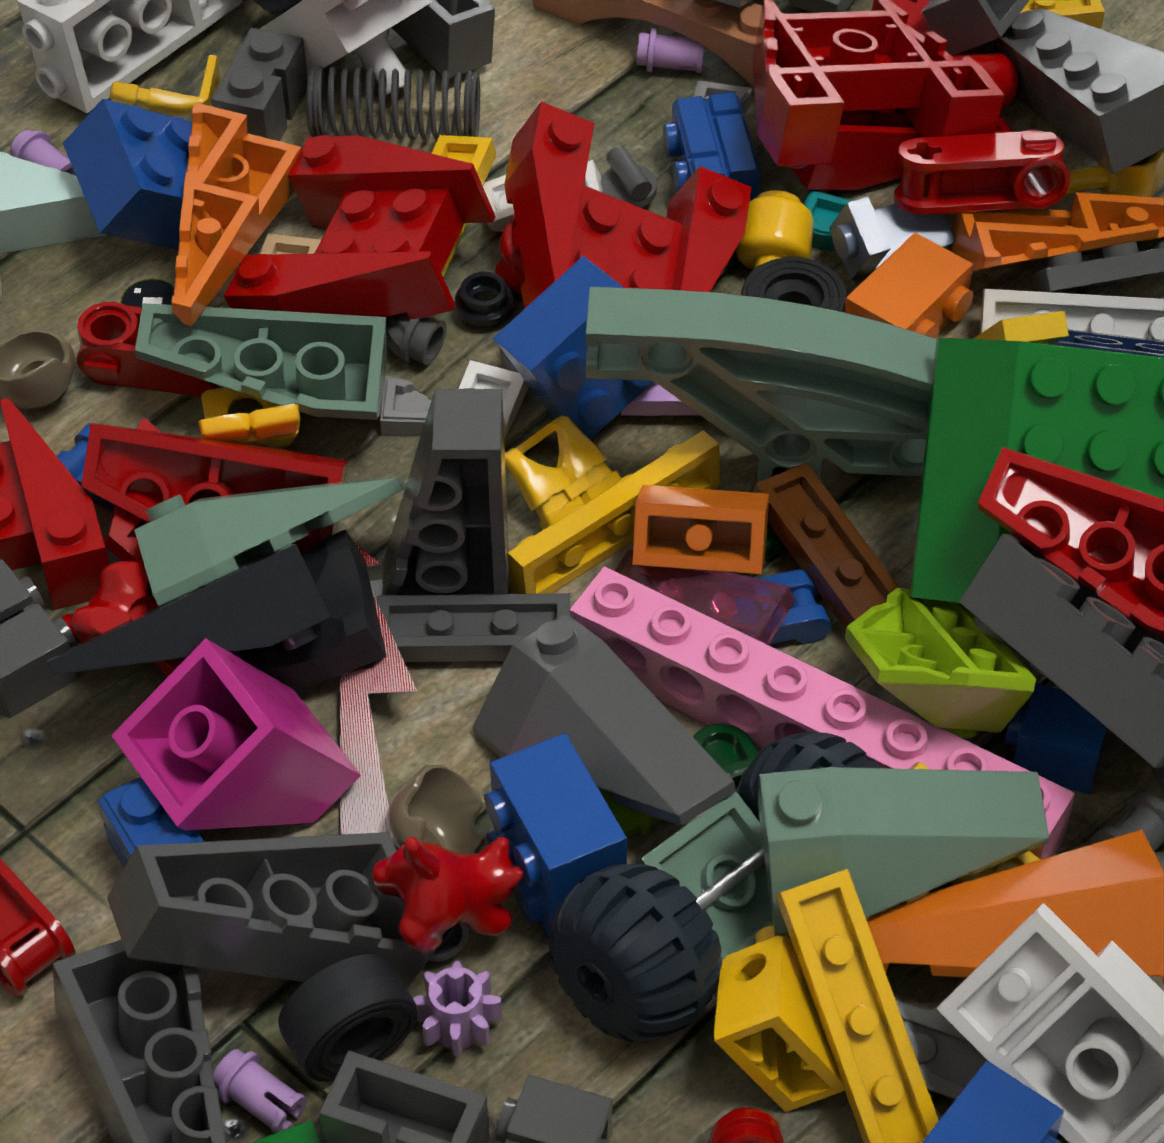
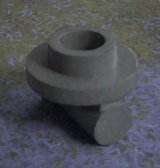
[601,146,657,208]

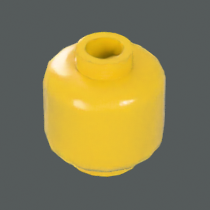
[736,190,814,271]

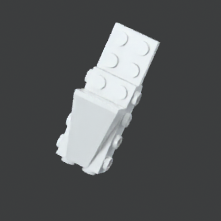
[17,0,243,113]

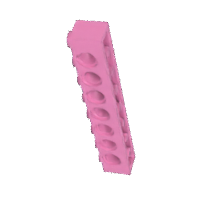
[570,566,1075,860]

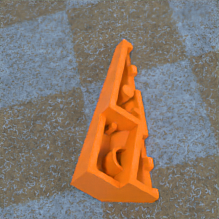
[171,103,301,326]
[950,192,1164,274]
[867,829,1164,986]

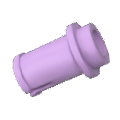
[637,28,704,73]
[10,130,76,175]
[213,1049,307,1134]

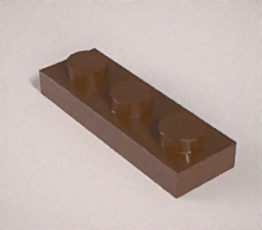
[753,462,900,630]

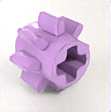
[413,961,502,1056]

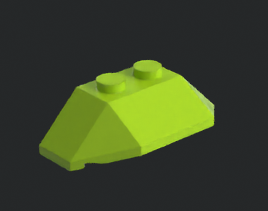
[845,587,1036,738]

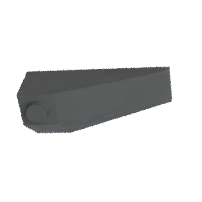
[473,613,736,826]

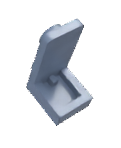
[829,196,955,280]

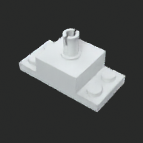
[260,0,432,95]
[936,903,1164,1143]

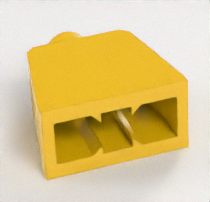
[714,925,845,1112]

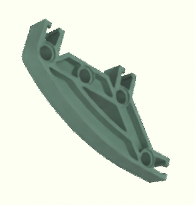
[586,287,936,483]

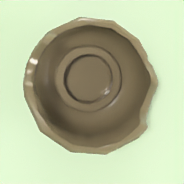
[0,328,75,410]
[388,765,487,854]

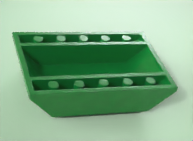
[909,338,1164,603]

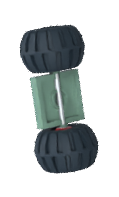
[548,732,880,1042]

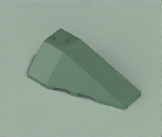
[135,303,387,420]
[134,475,406,606]
[758,767,1049,937]

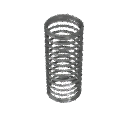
[307,66,480,142]

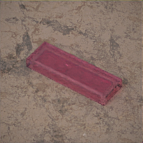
[615,549,795,645]

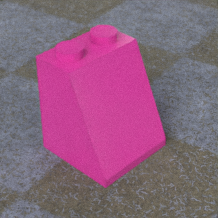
[111,638,361,831]

